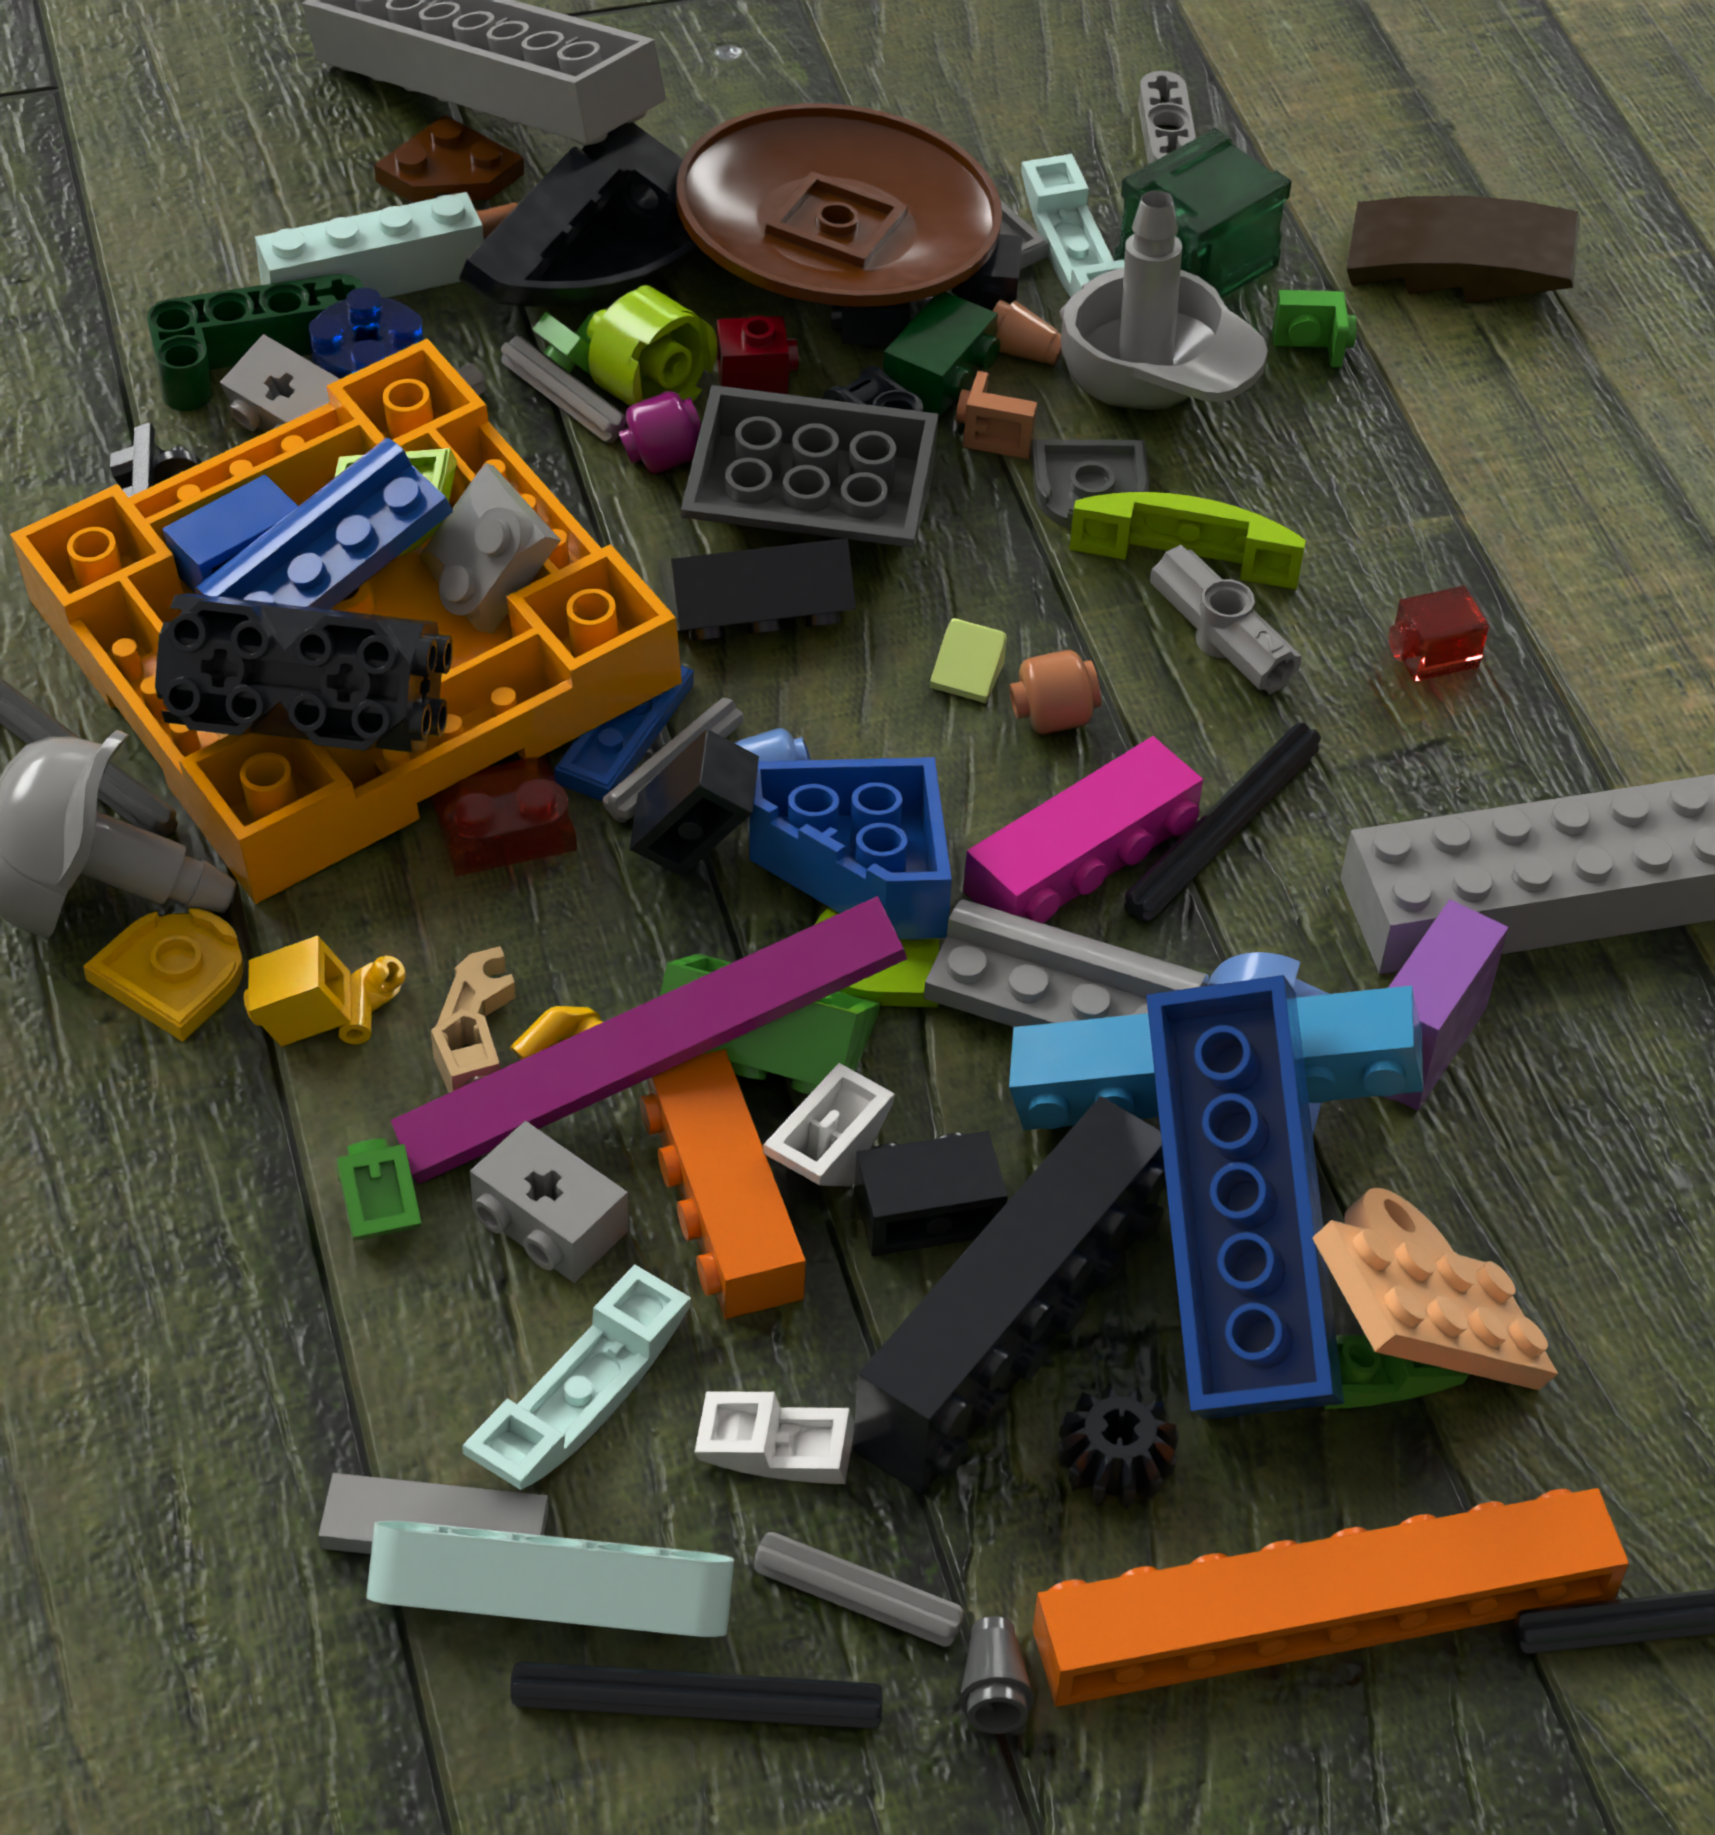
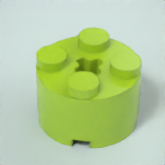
[587,285,717,406]

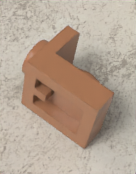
[956,371,1038,459]

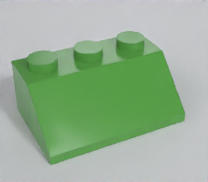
[659,953,881,1095]

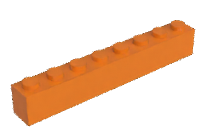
[1032,1488,1629,1707]

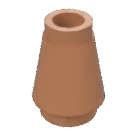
[993,300,1062,367]

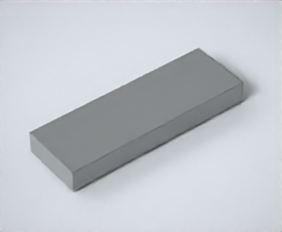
[319,1473,548,1554]

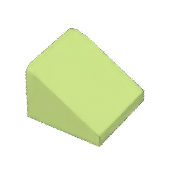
[929,619,1007,703]

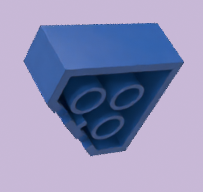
[747,757,952,940]

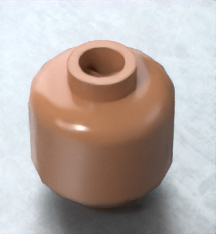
[1009,649,1102,735]

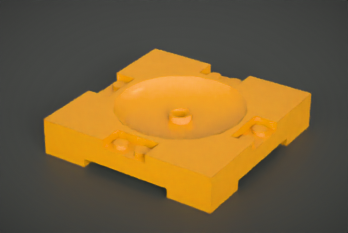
[10,339,682,905]

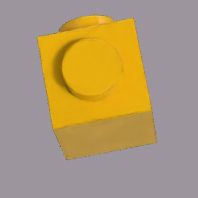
[244,936,351,1047]

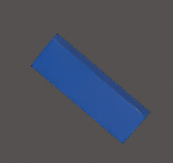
[554,665,694,802]

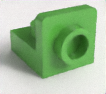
[1272,290,1356,368]
[335,1138,421,1241]

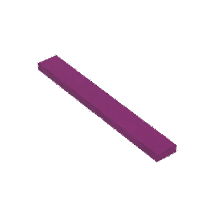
[390,896,907,1185]

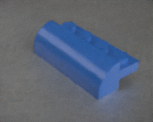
[194,438,454,609]

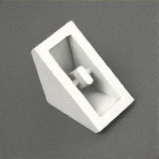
[763,1063,895,1186]

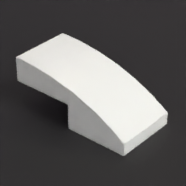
[695,1392,855,1484]

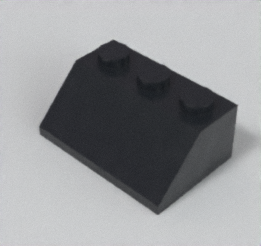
[658,538,856,641]

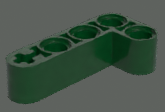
[147,274,368,411]

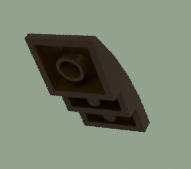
[1346,196,1580,303]

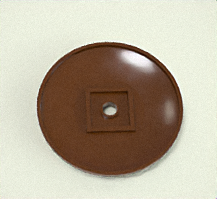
[676,103,1002,307]

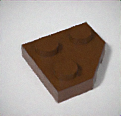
[374,115,525,203]

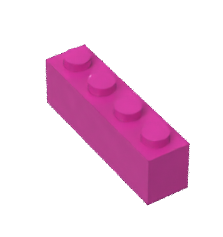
[963,736,1203,923]

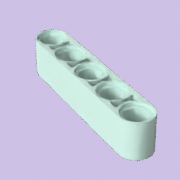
[367,1521,734,1637]

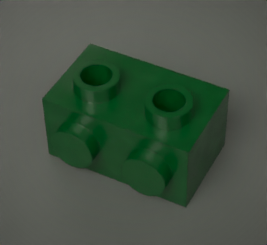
[883,292,1000,418]

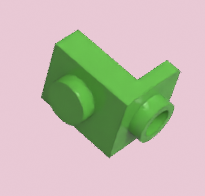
[532,311,598,377]

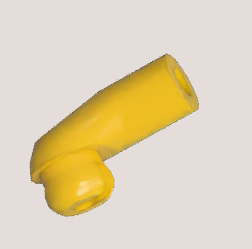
[338,955,406,1045]
[510,1006,603,1060]

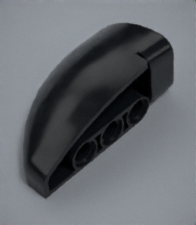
[459,122,701,307]

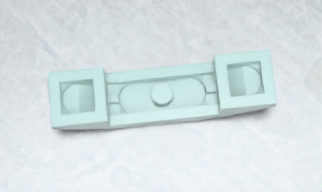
[1021,154,1124,297]
[463,1264,691,1490]

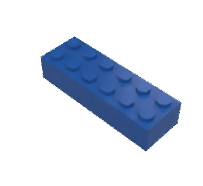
[1146,975,1344,1420]

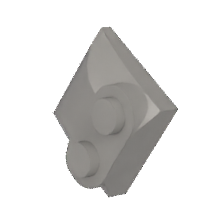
[419,463,561,634]

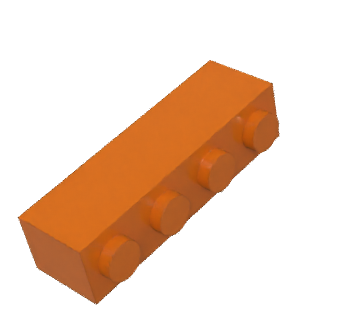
[639,1049,806,1319]

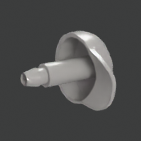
[1060,191,1268,410]
[0,730,237,938]

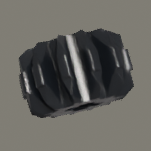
[1057,1383,1179,1510]

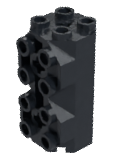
[155,593,453,753]

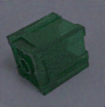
[1113,128,1292,299]

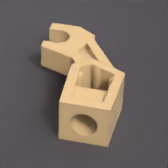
[431,946,516,1093]

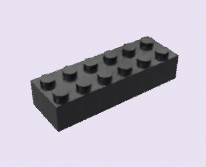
[853,1096,1166,1495]

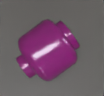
[619,391,702,475]

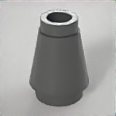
[959,1616,1034,1734]

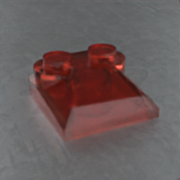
[430,755,577,877]

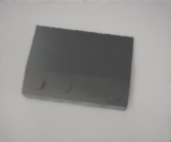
[681,385,938,548]

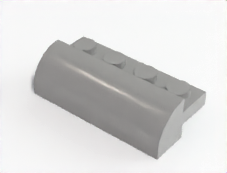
[924,899,1209,1027]

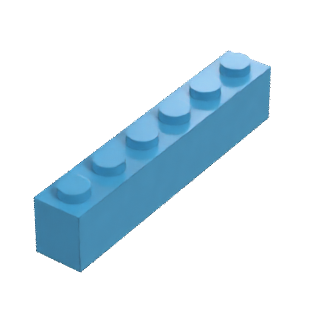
[1009,986,1423,1131]

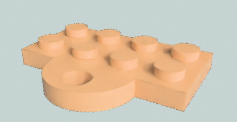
[1312,1188,1558,1390]

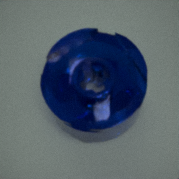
[309,288,424,379]

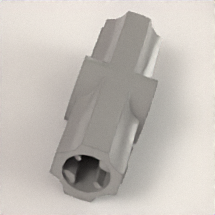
[1150,545,1302,695]

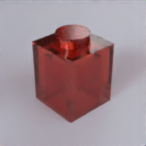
[1389,585,1489,682]

